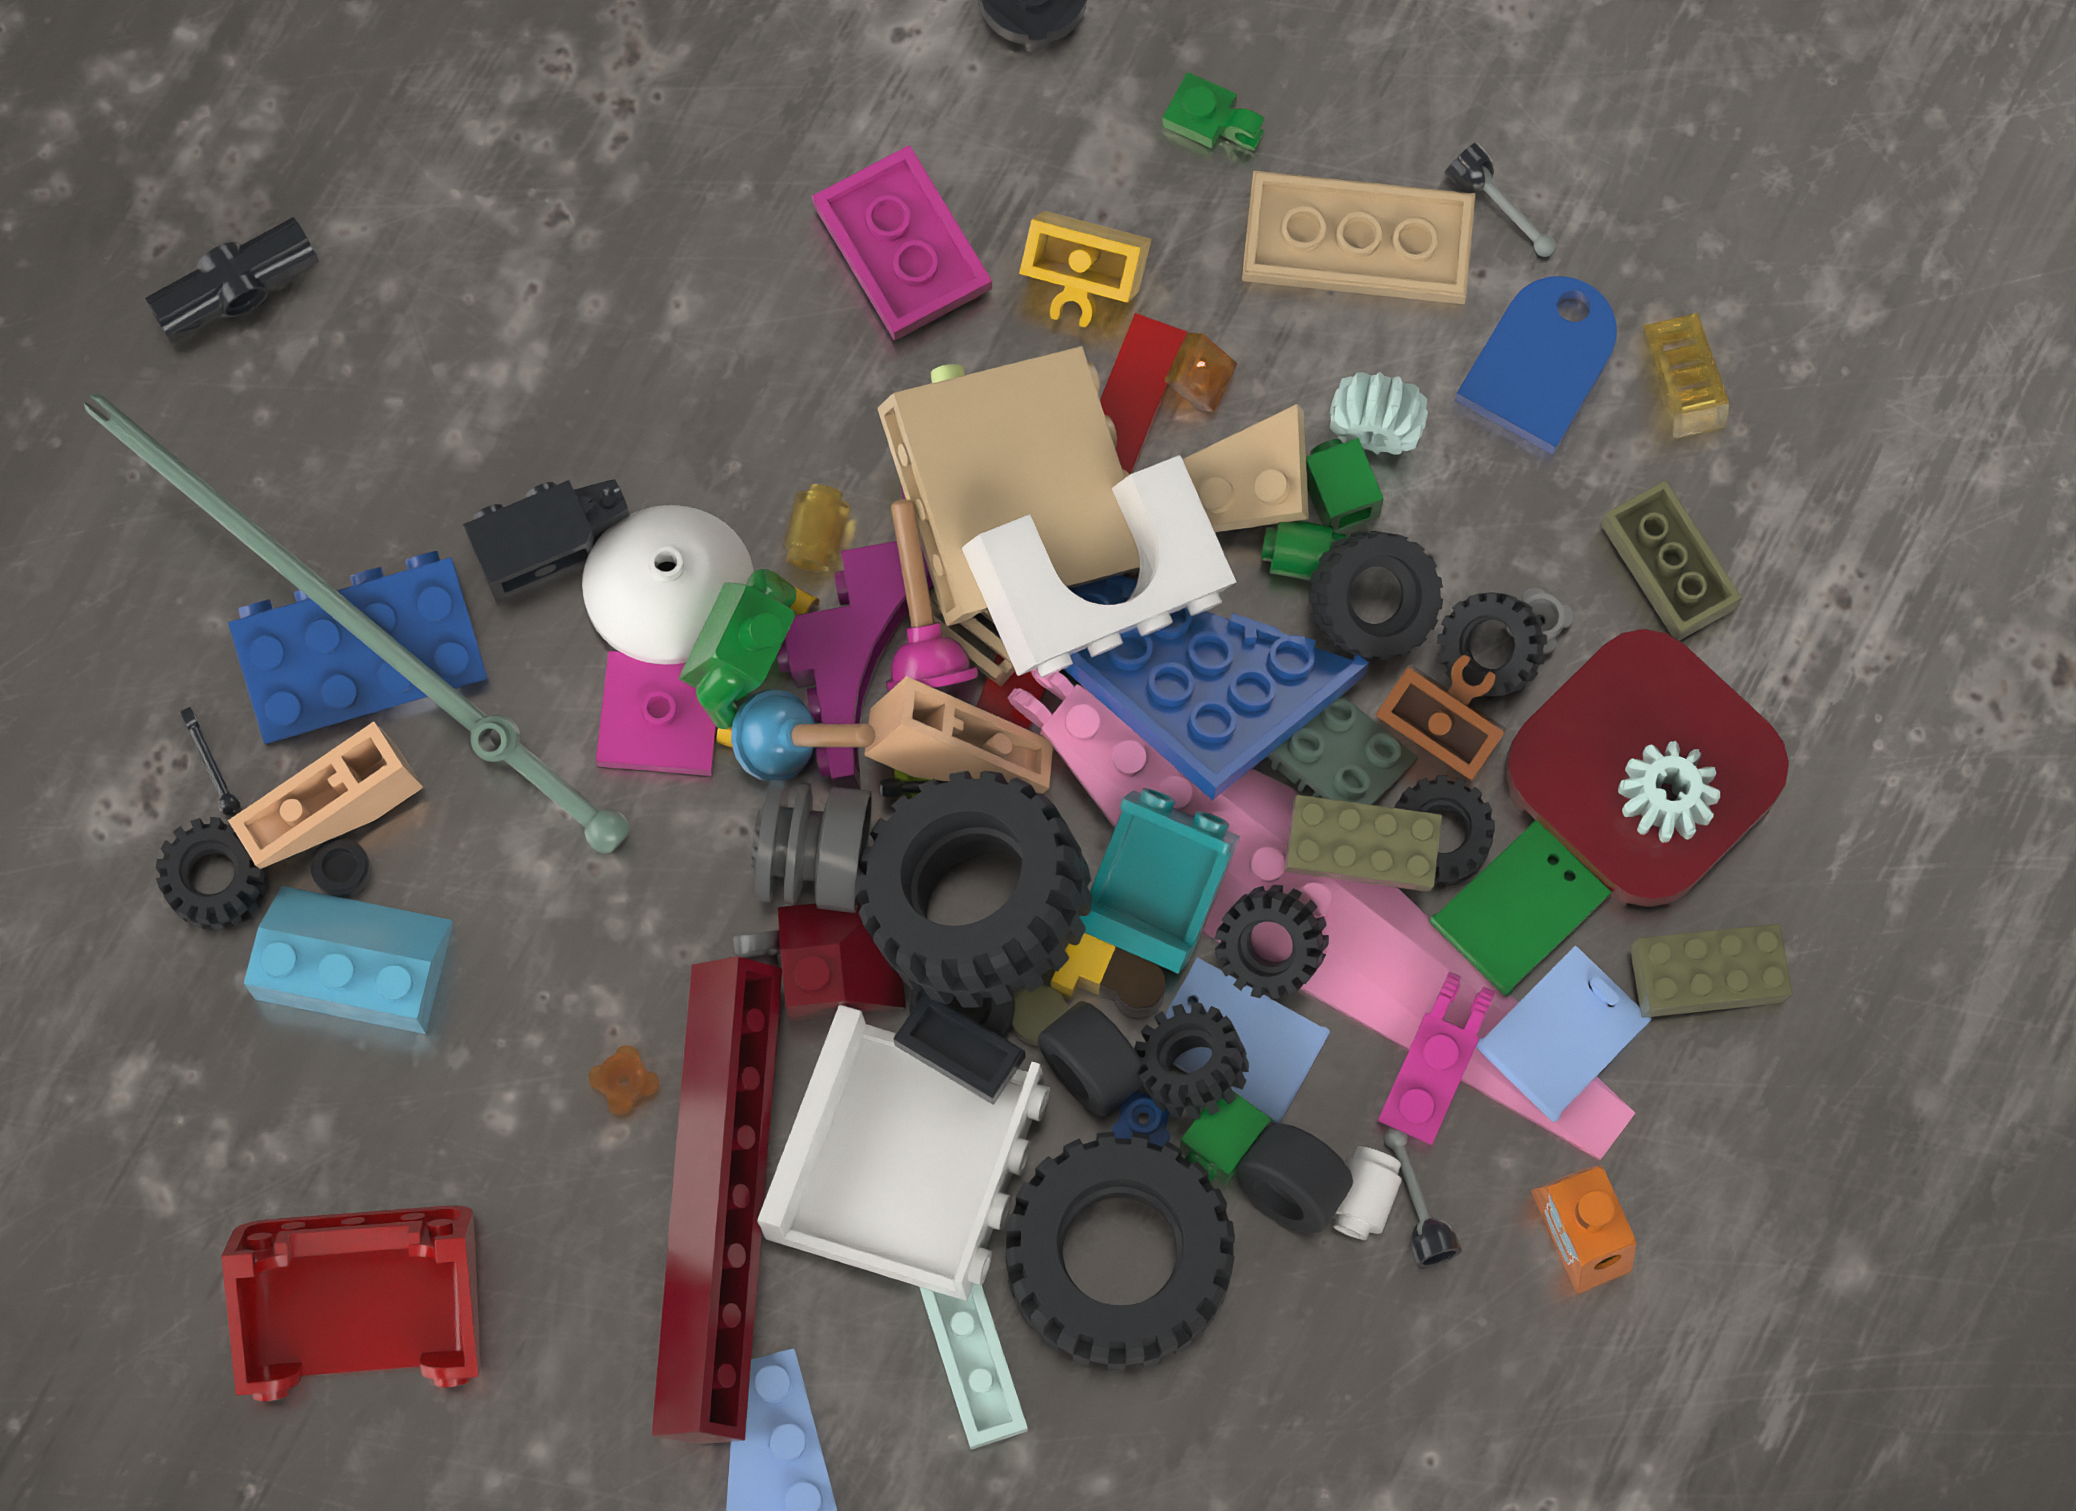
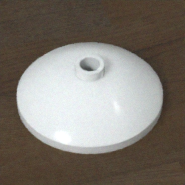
[582,505,754,664]

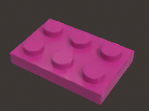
[812,145,992,341]

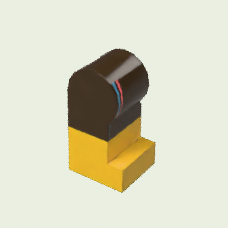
[1051,933,1166,1019]

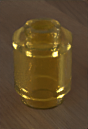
[783,484,851,573]

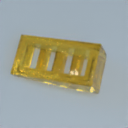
[1643,313,1729,438]

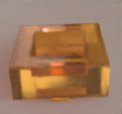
[1164,333,1238,411]

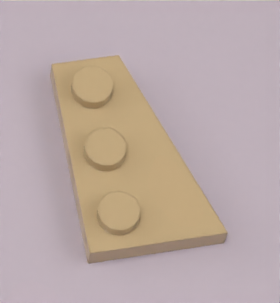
[1182,404,1309,532]

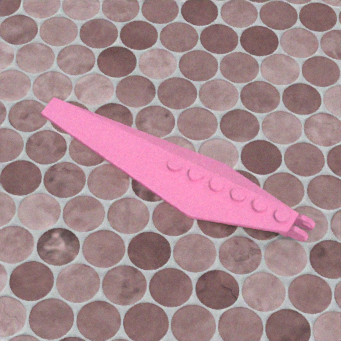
[1007,669,1635,1160]

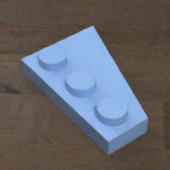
[726,1348,838,1511]

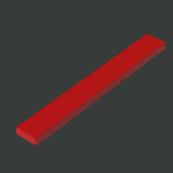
[976,313,1188,731]

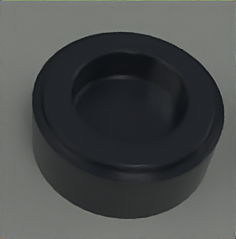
[310,838,372,899]

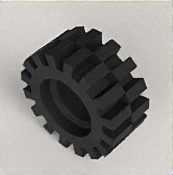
[156,817,268,930]
[1215,884,1329,999]
[1134,1003,1249,1119]

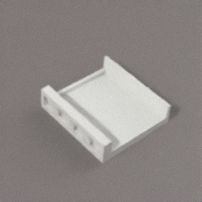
[757,1005,1050,1301]

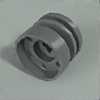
[751,778,872,913]

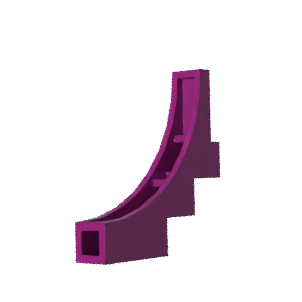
[777,484,934,789]

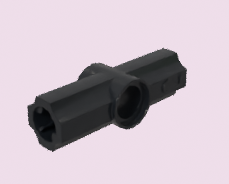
[145,217,319,343]

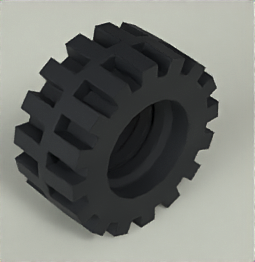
[1437,592,1548,696]
[1394,775,1495,887]

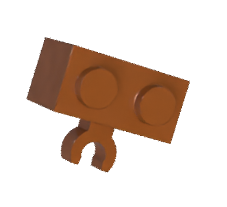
[1375,654,1507,781]

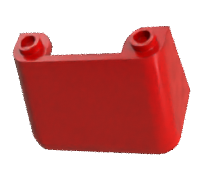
[221,1205,481,1401]

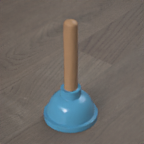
[731,689,875,781]

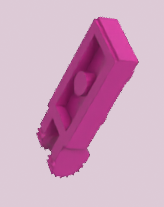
[1378,971,1495,1145]

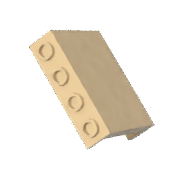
[877,346,1140,627]

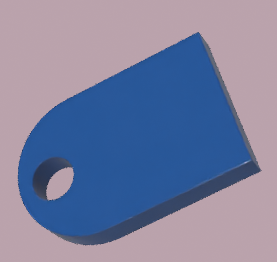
[1455,276,1617,455]

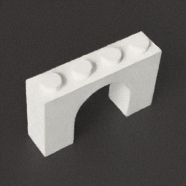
[962,455,1236,678]

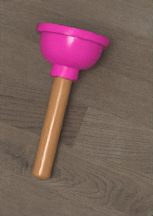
[886,499,978,692]

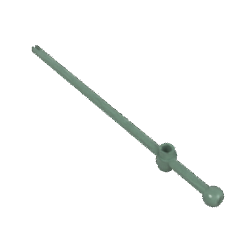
[84,393,630,854]

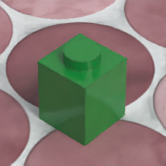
[1306,438,1384,533]
[1179,1091,1271,1186]

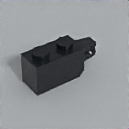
[463,479,630,602]

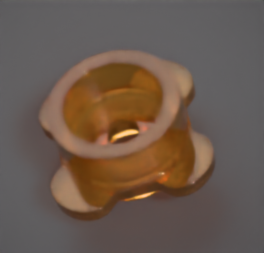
[588,1045,659,1116]

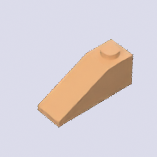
[864,676,1053,794]
[228,722,423,869]

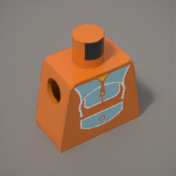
[1531,1165,1637,1294]

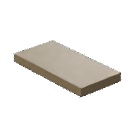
[1242,170,1476,304]

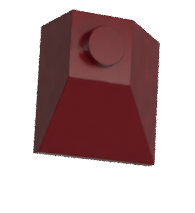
[778,903,906,1023]

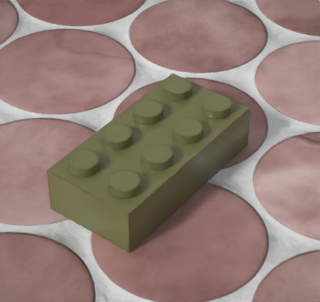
[1601,480,1742,641]
[1284,795,1442,892]
[1630,924,1793,1018]

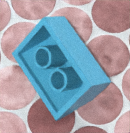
[244,886,453,1034]

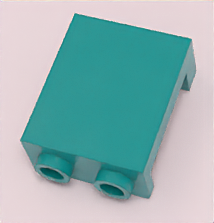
[1079,788,1241,973]

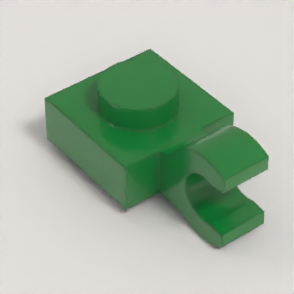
[1162,72,1265,151]

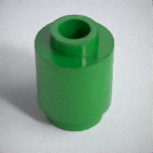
[1261,520,1347,580]

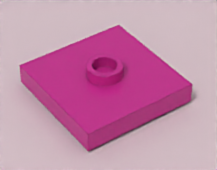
[596,651,717,776]

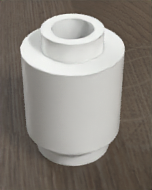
[1333,1146,1402,1240]

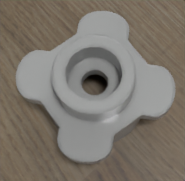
[1505,588,1574,654]

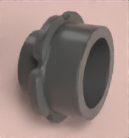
[729,930,781,966]

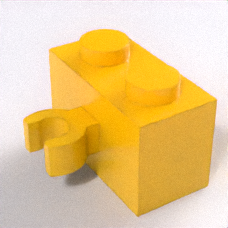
[1019,211,1152,327]

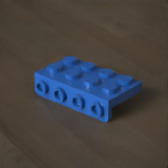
[228,550,488,745]

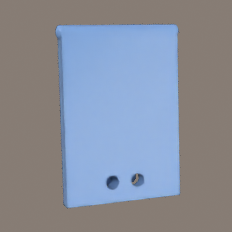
[1476,945,1652,1122]
[1165,957,1330,1124]

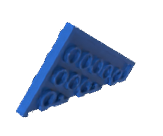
[1064,575,1369,801]

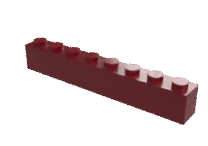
[651,956,782,1444]

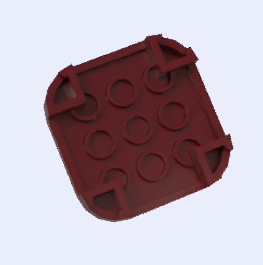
[1505,629,1789,907]

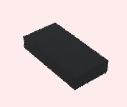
[893,992,1026,1105]

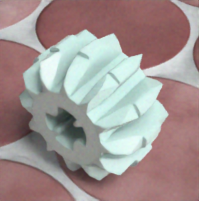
[1329,372,1428,455]
[1618,741,1720,843]

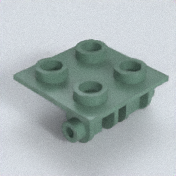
[1267,695,1419,805]

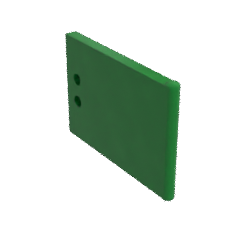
[1429,820,1611,997]

